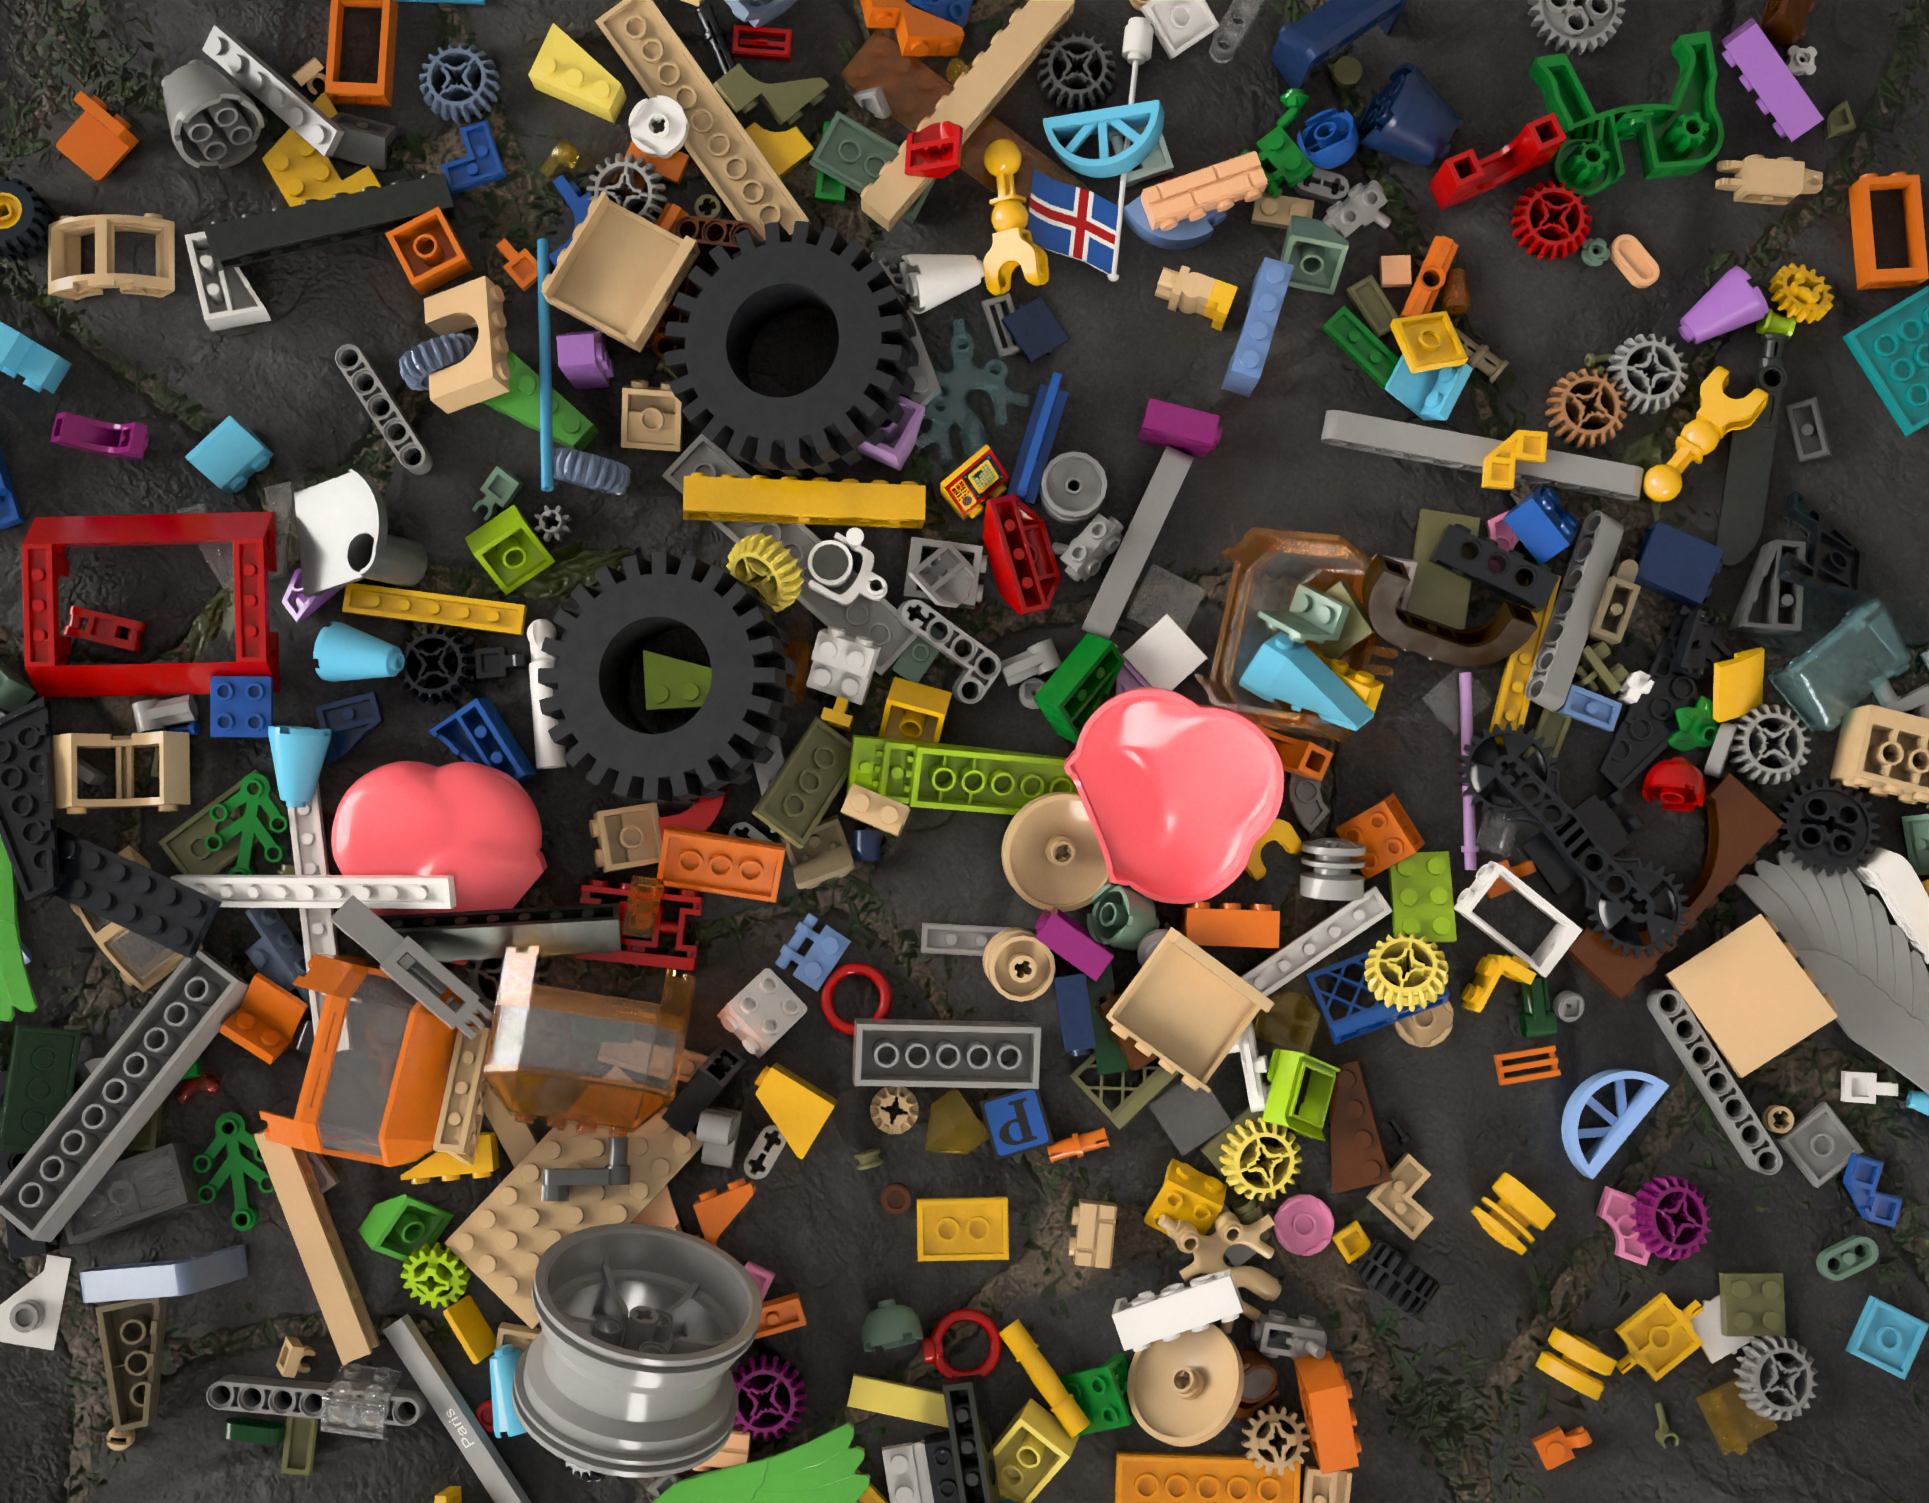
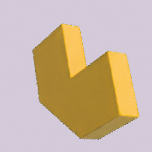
[1482,429,1548,490]

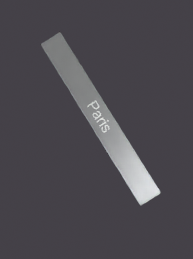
[383,1313,532,1503]

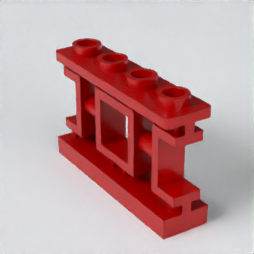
[572,880,705,971]

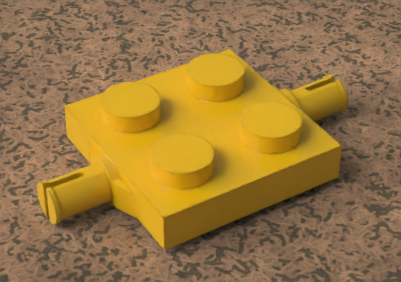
[1614,1292,1704,1382]

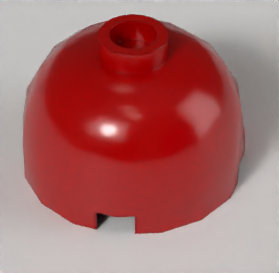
[1642,757,1706,812]

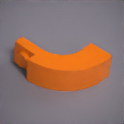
[1253,721,1333,781]

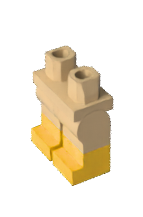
[1155,265,1238,331]

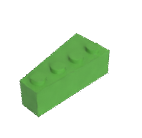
[480,350,599,451]

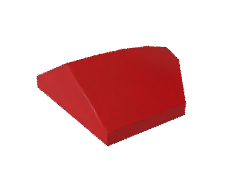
[905,121,963,179]

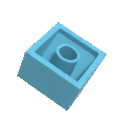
[185,415,274,495]

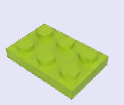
[1388,851,1457,943]

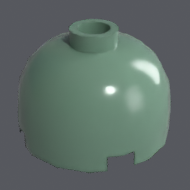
[861,1299,924,1352]

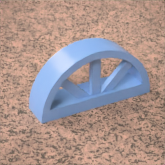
[1561,1069,1670,1180]

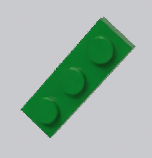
[1321,306,1399,390]

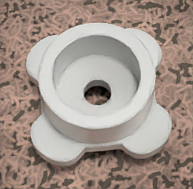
[1786,45,1817,76]

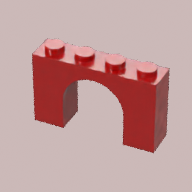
[1428,112,1567,211]

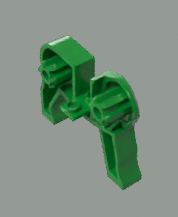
[1528,31,1724,197]

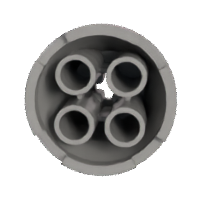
[161,59,264,169]

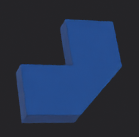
[1843,1152,1903,1228]

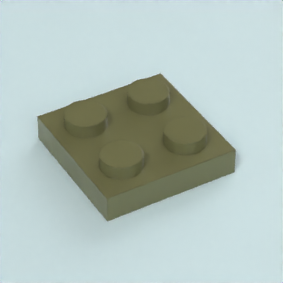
[1719,1272,1786,1337]

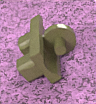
[1574,640,1629,696]

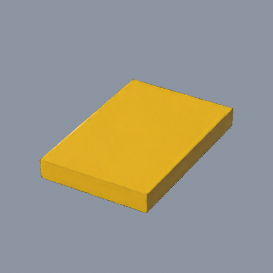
[917,1196,1009,1262]

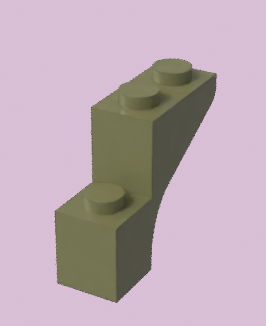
[713,63,829,125]

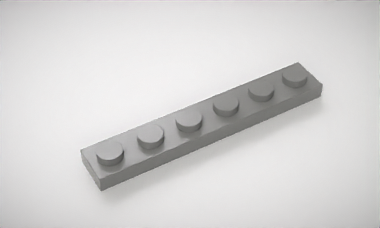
[202,24,345,157]

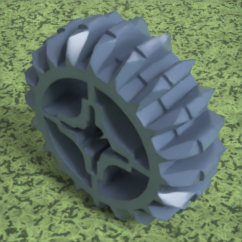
[419,41,500,124]
[399,333,476,391]
[553,447,631,496]

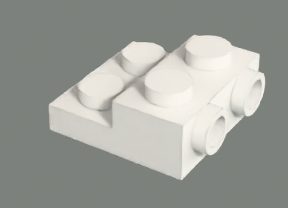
[806,626,881,705]

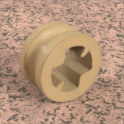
[1761,1105,1794,1134]

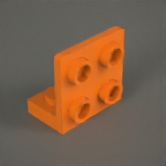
[1336,792,1425,879]
[219,973,308,1065]

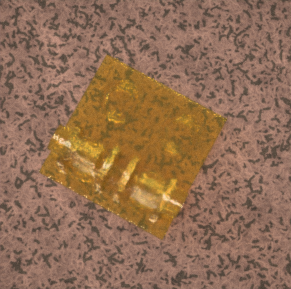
[1696,1376,1778,1455]

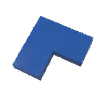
[440,119,507,195]

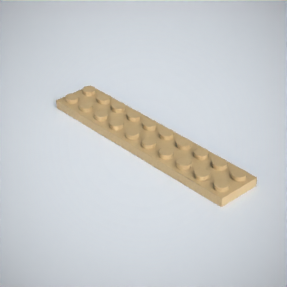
[595,0,811,240]

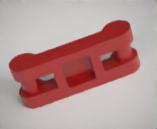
[63,605,147,653]

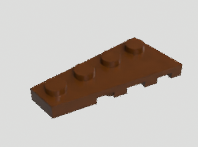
[1329,1060,1393,1194]

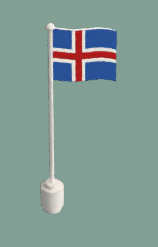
[1027,17,1154,282]

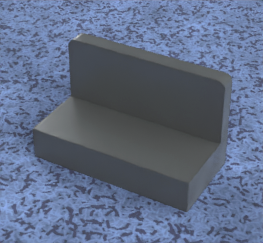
[332,112,397,170]

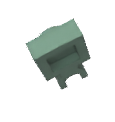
[472,466,524,522]

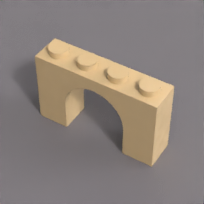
[424,276,511,414]

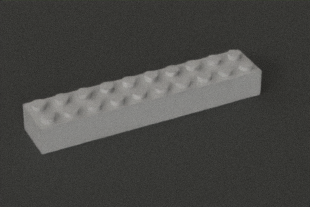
[0,949,250,1242]

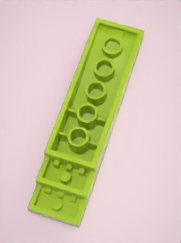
[846,735,1079,815]

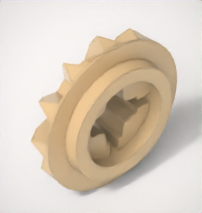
[870,1086,919,1134]

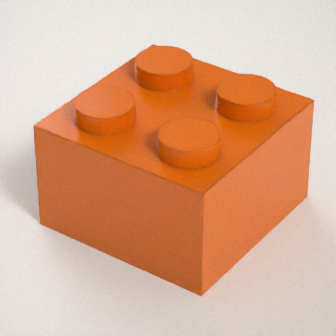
[385,206,473,296]

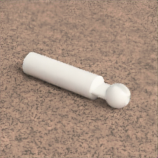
[526,619,567,769]

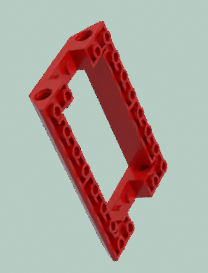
[21,511,280,698]

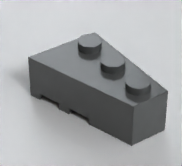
[1728,539,1806,636]

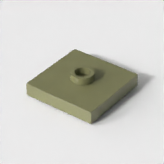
[1315,580,1376,660]

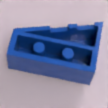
[428,698,537,785]

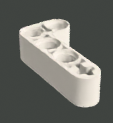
[1853,847,1929,964]

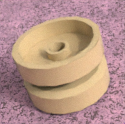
[982,927,1056,1002]

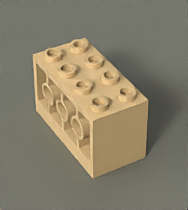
[1829,704,1929,809]

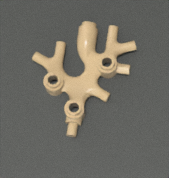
[1157,1211,1282,1334]

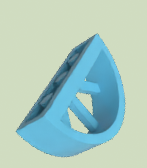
[1043,100,1165,178]

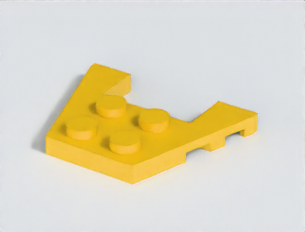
[262,92,382,207]

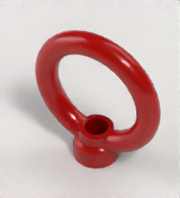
[820,962,892,1035]
[922,1308,1002,1379]

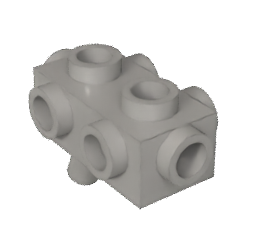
[1321,180,1392,238]
[1052,513,1124,582]
[1250,1310,1327,1360]

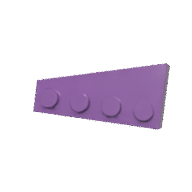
[1721,17,1824,142]

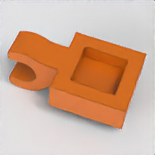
[496,238,538,292]
[1477,859,1537,899]
[1531,1425,1592,1471]

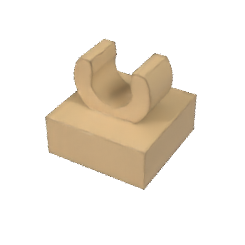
[292,57,326,95]
[276,1336,316,1378]

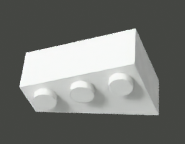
[184,231,271,332]

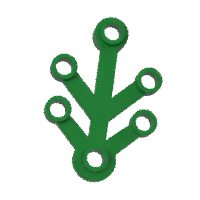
[204,773,290,875]
[193,1112,275,1231]

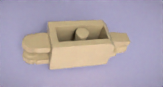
[1715,154,1823,206]

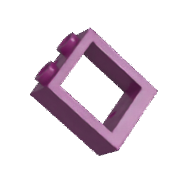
[1034,906,1114,981]

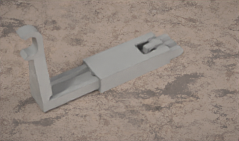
[330,895,494,1040]

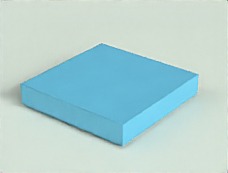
[1845,1295,1929,1380]

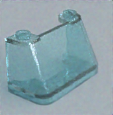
[1767,597,1911,732]

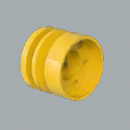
[1471,1172,1556,1255]

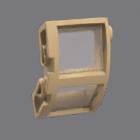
[70,845,203,993]

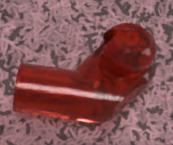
[174,1073,221,1105]

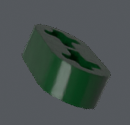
[223,1417,285,1444]

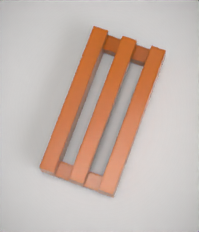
[1493,1045,1561,1086]

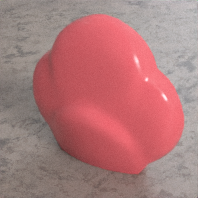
[1064,687,1284,904]
[331,761,547,965]

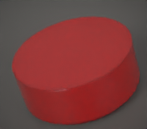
[475,1398,494,1432]

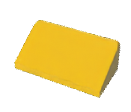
[443,1295,497,1365]

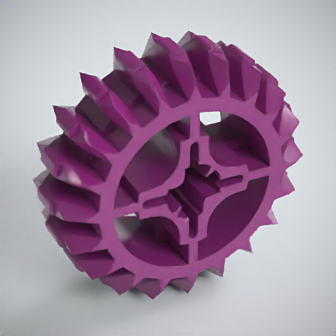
[1629,1175,1714,1260]
[732,1354,807,1442]

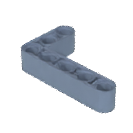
[79,1244,249,1303]

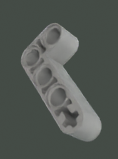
[897,599,1001,704]
[696,1106,742,1169]

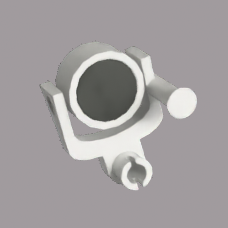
[808,527,888,606]

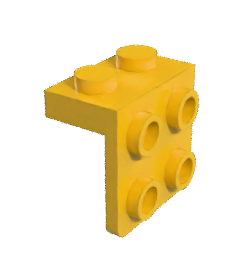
[1461,954,1536,1013]
[1144,1158,1227,1240]

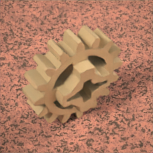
[1241,1405,1310,1476]

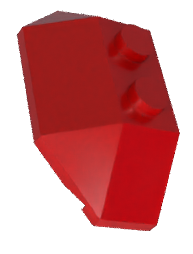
[983,494,1061,616]

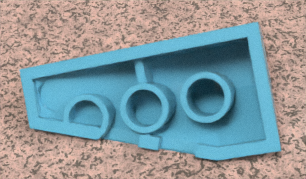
[1239,631,1374,731]

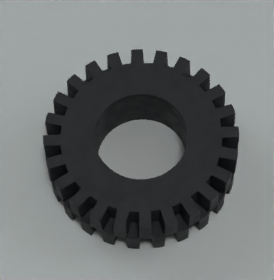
[665,221,919,479]
[538,552,797,805]

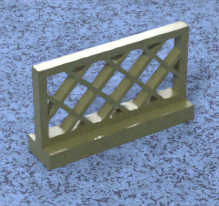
[1070,1053,1180,1130]

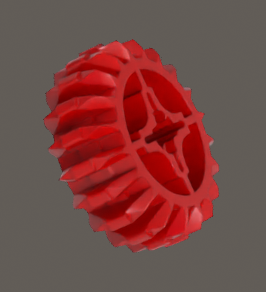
[1510,180,1592,262]

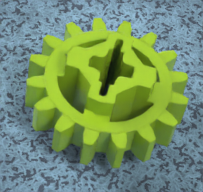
[401,1242,471,1308]

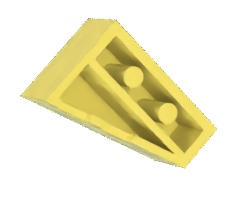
[528,23,627,124]

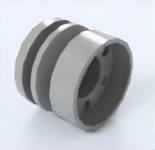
[1299,838,1366,901]

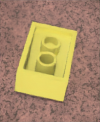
[992,1398,1079,1503]

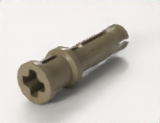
[1454,327,1509,384]

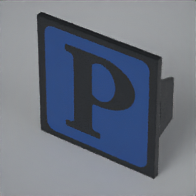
[979,1089,1054,1161]

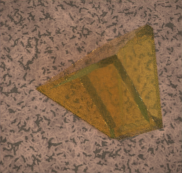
[924,1087,989,1154]

